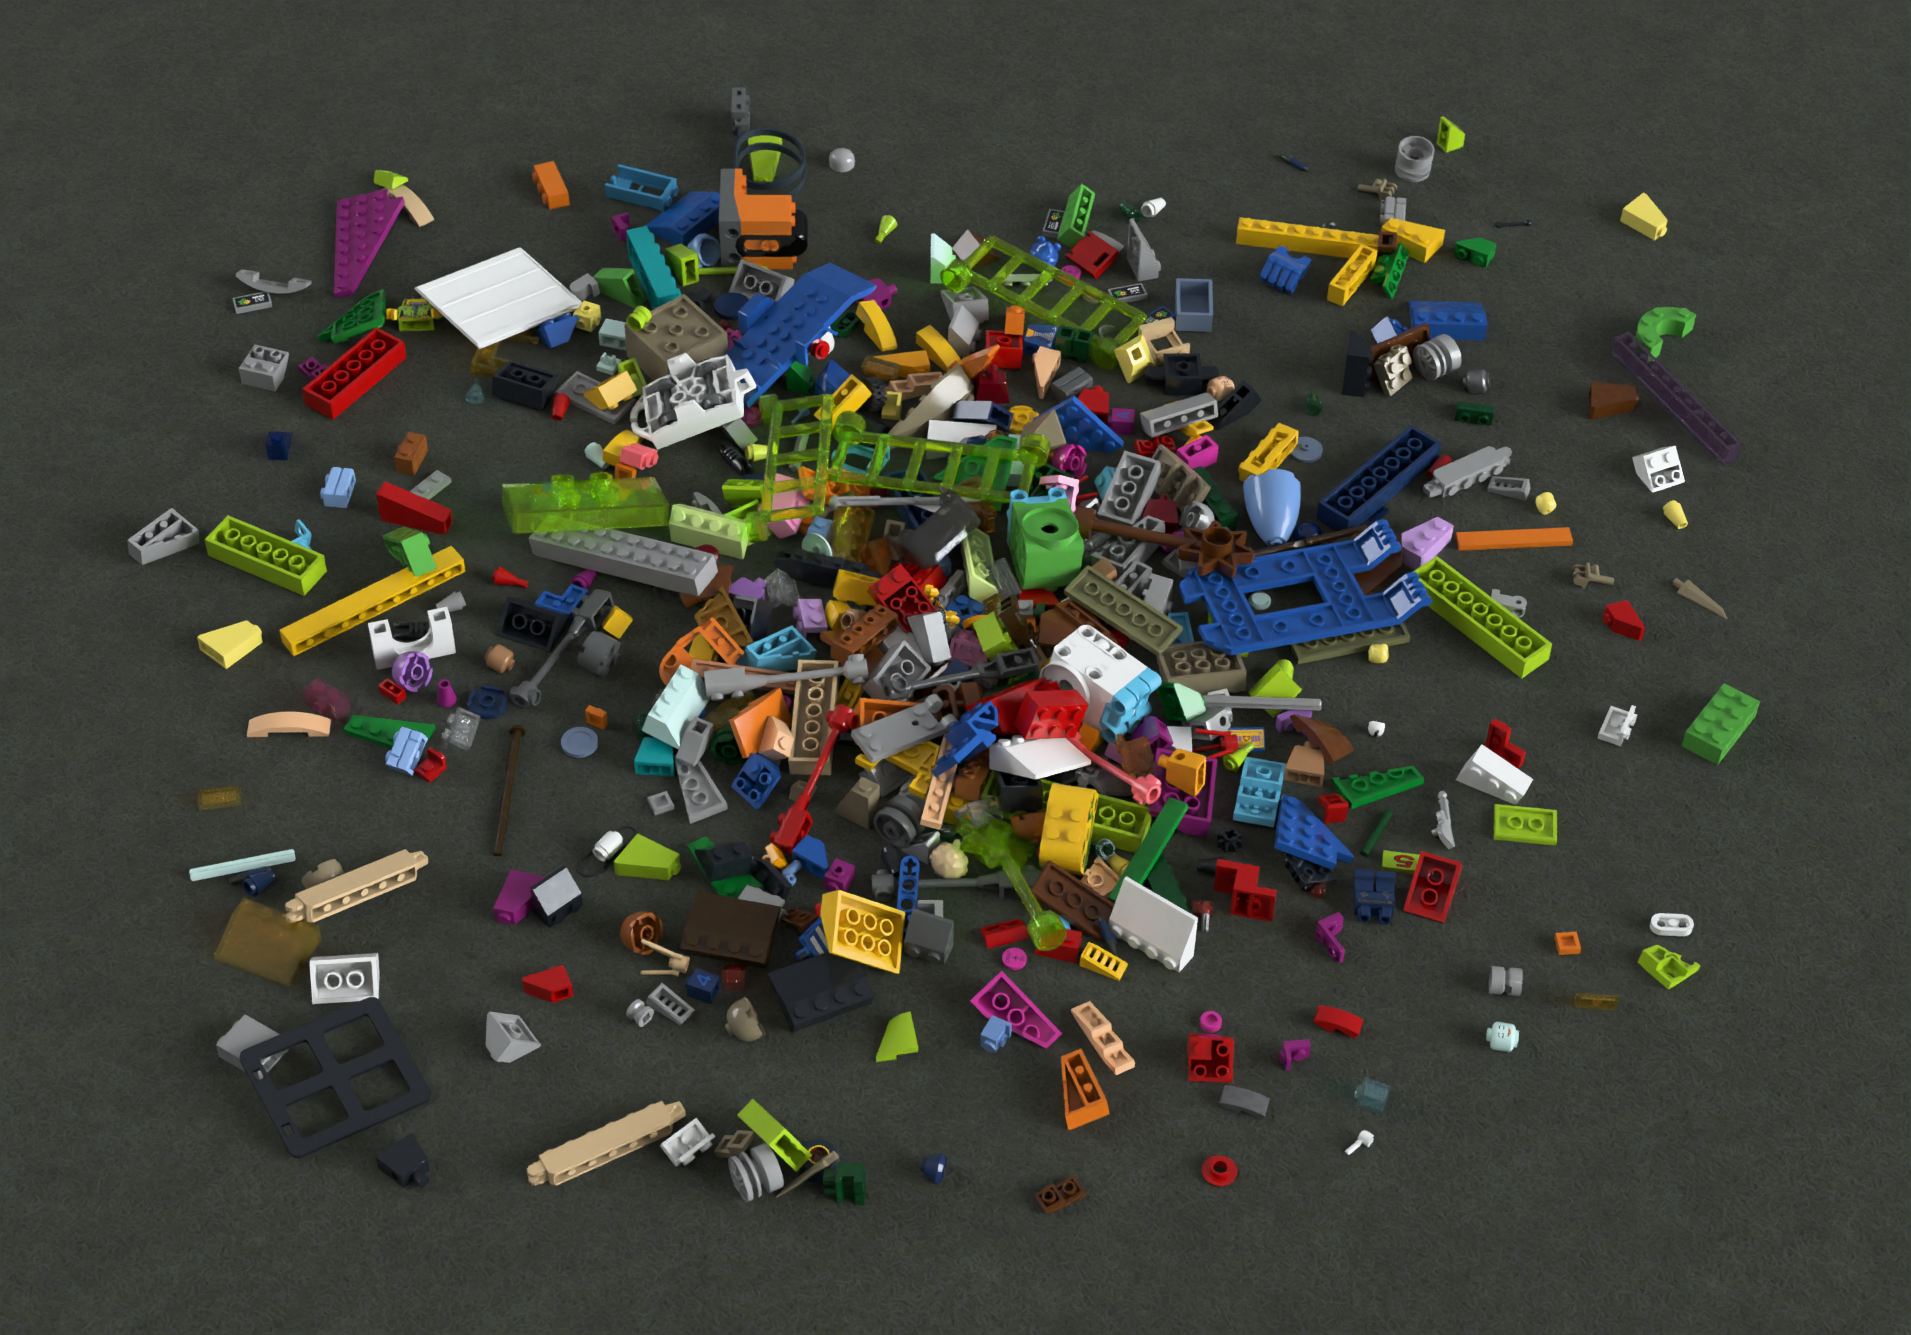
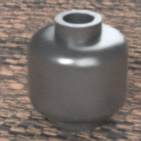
[1463,369,1490,394]

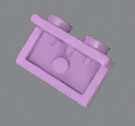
[793,599,828,639]

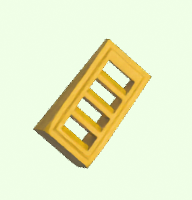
[1080,942,1128,981]

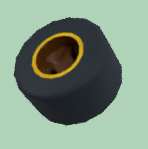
[799,1139,839,1184]

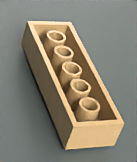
[788,660,840,775]

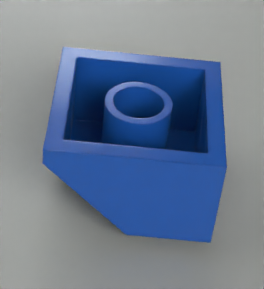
[814,360,850,403]

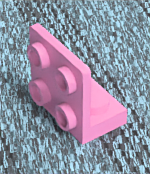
[1039,475,1079,514]
[947,629,989,667]

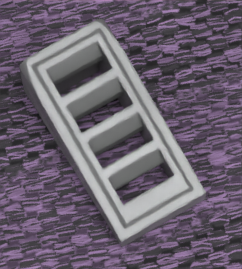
[1487,476,1530,501]
[646,983,695,1026]

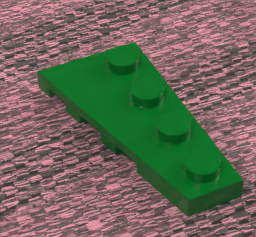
[343,715,435,749]
[1331,766,1424,809]
[687,837,764,899]

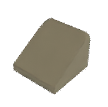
[789,780,817,801]

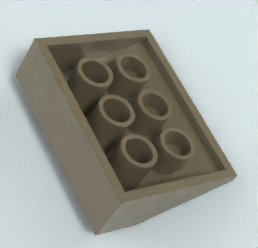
[1156,641,1246,696]

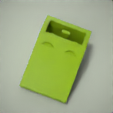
[973,612,1022,662]

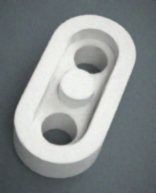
[1650,913,1694,936]

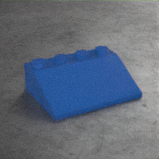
[645,191,720,247]
[1408,301,1487,340]

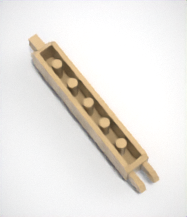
[285,849,428,923]
[527,1101,686,1186]

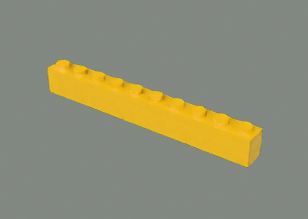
[280,546,465,656]

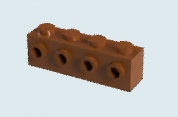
[830,604,898,664]
[952,747,993,802]

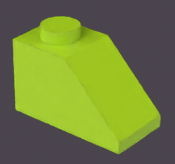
[1437,116,1465,153]

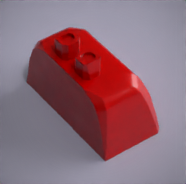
[965,677,1046,737]

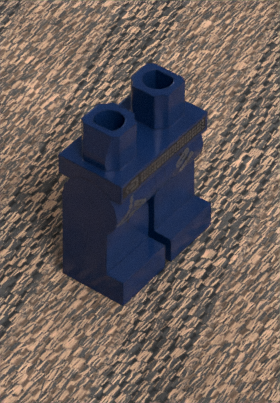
[1353,869,1396,924]

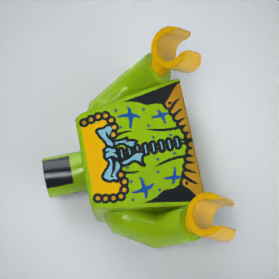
[386,294,443,331]

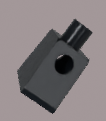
[376,1133,430,1188]

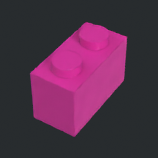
[1176,435,1218,469]

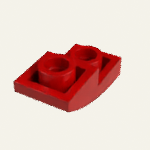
[1134,436,1177,457]
[1313,1005,1363,1039]

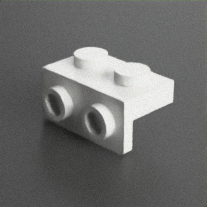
[1598,705,1637,746]
[660,1118,715,1167]

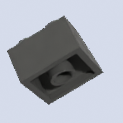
[904,908,954,965]

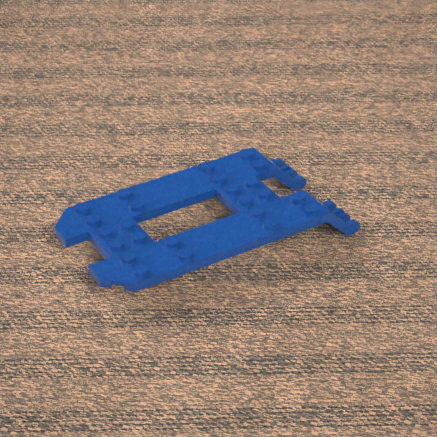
[1178,519,1432,655]

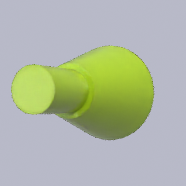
[875,215,897,244]
[1223,742,1255,772]

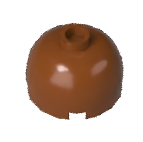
[1010,810,1046,843]
[620,911,663,955]

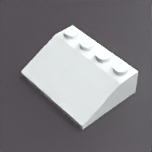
[989,735,1091,780]
[1109,876,1198,972]

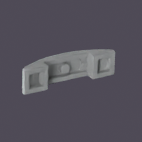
[236,269,311,293]

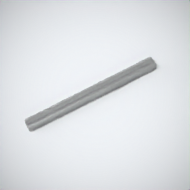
[1202,695,1322,711]

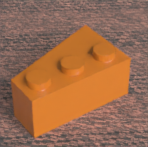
[1061,1049,1109,1130]

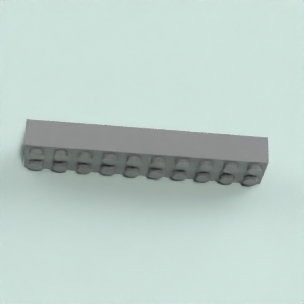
[528,514,718,596]

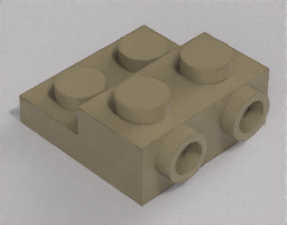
[1373,345,1412,396]

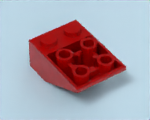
[884,562,948,599]
[867,563,937,634]

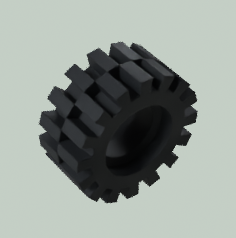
[860,377,887,412]

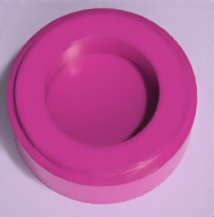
[1200,1011,1222,1032]

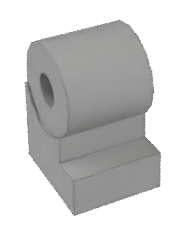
[570,273,600,301]

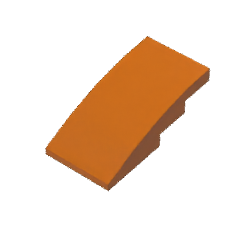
[798,466,878,509]
[729,687,792,758]

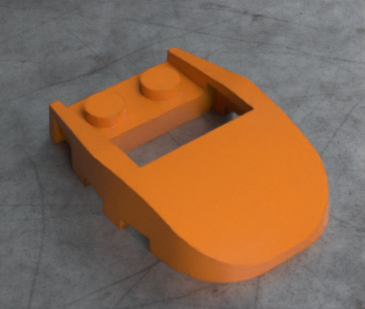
[659,617,745,686]

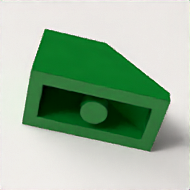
[786,361,816,395]

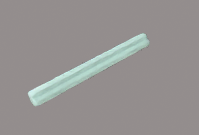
[189,849,296,881]

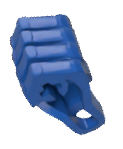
[1259,245,1312,295]

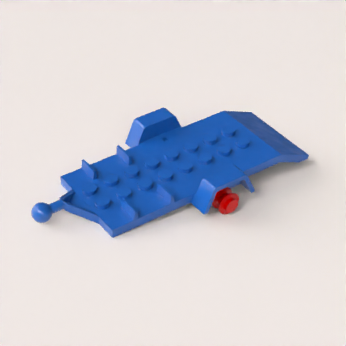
[723,263,877,407]

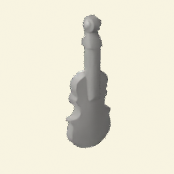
[1431,791,1455,849]

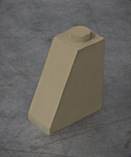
[834,777,880,830]

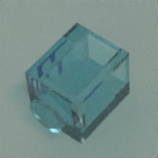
[1354,1077,1391,1115]

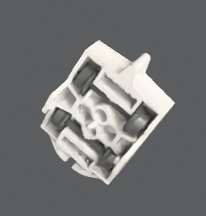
[630,353,756,450]

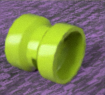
[626,306,652,331]

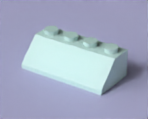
[642,665,711,749]

